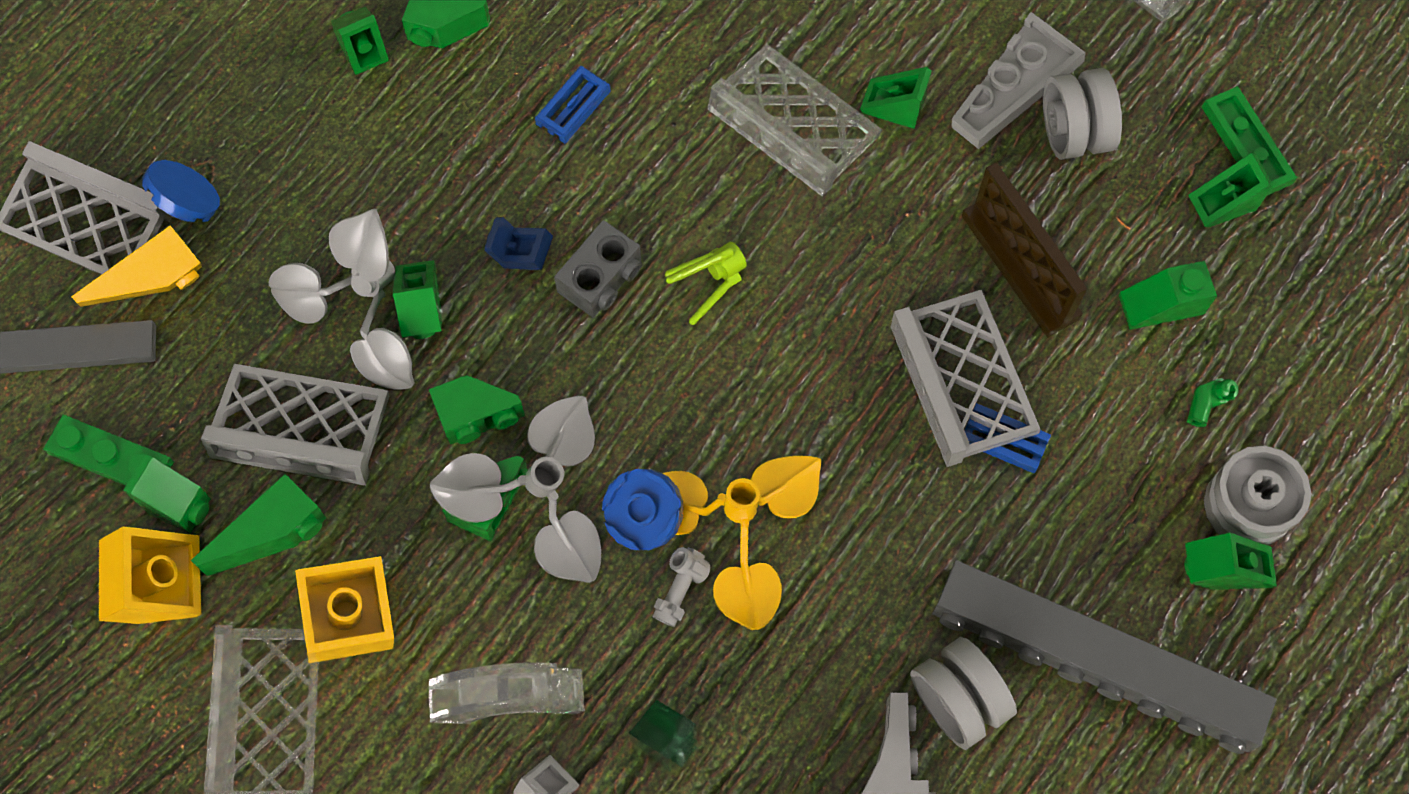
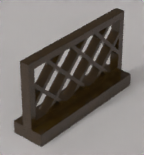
[962,162,1088,338]

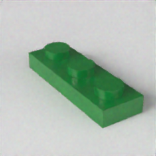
[1201,86,1297,195]
[43,414,174,486]

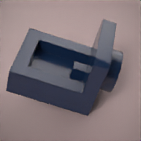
[485,217,553,270]

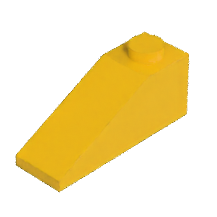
[71,225,202,307]

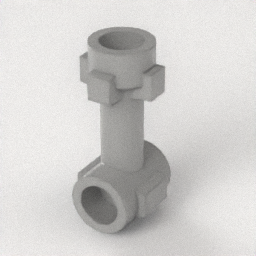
[652,547,710,627]

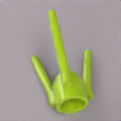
[665,241,747,325]

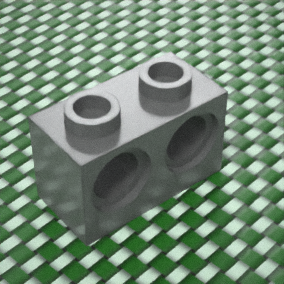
[554,220,642,318]

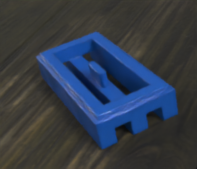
[535,66,611,144]
[965,403,1051,474]

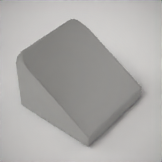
[513,755,579,794]

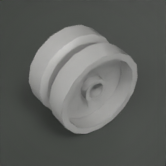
[1043,68,1122,160]
[1204,446,1312,545]
[910,637,1017,751]

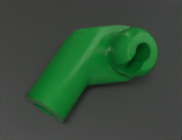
[1187,378,1239,427]

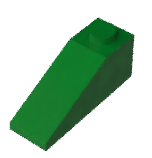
[191,474,326,576]

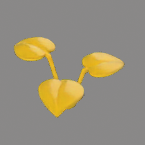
[662,456,821,630]

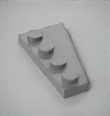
[952,12,1085,149]

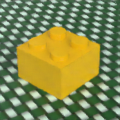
[295,556,394,663]

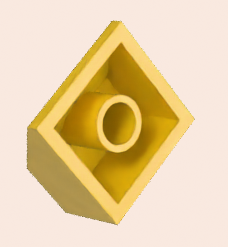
[99,526,201,624]

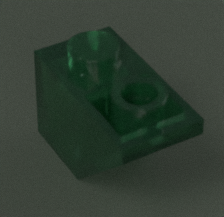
[629,700,698,772]

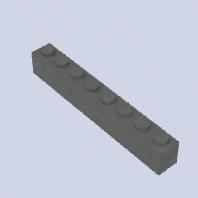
[932,560,1277,754]

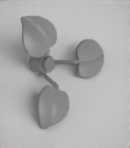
[269,209,415,389]
[430,396,601,583]

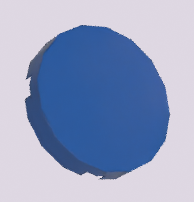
[142,160,220,222]
[602,469,684,550]

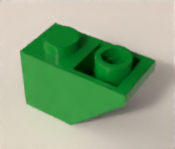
[429,375,525,445]

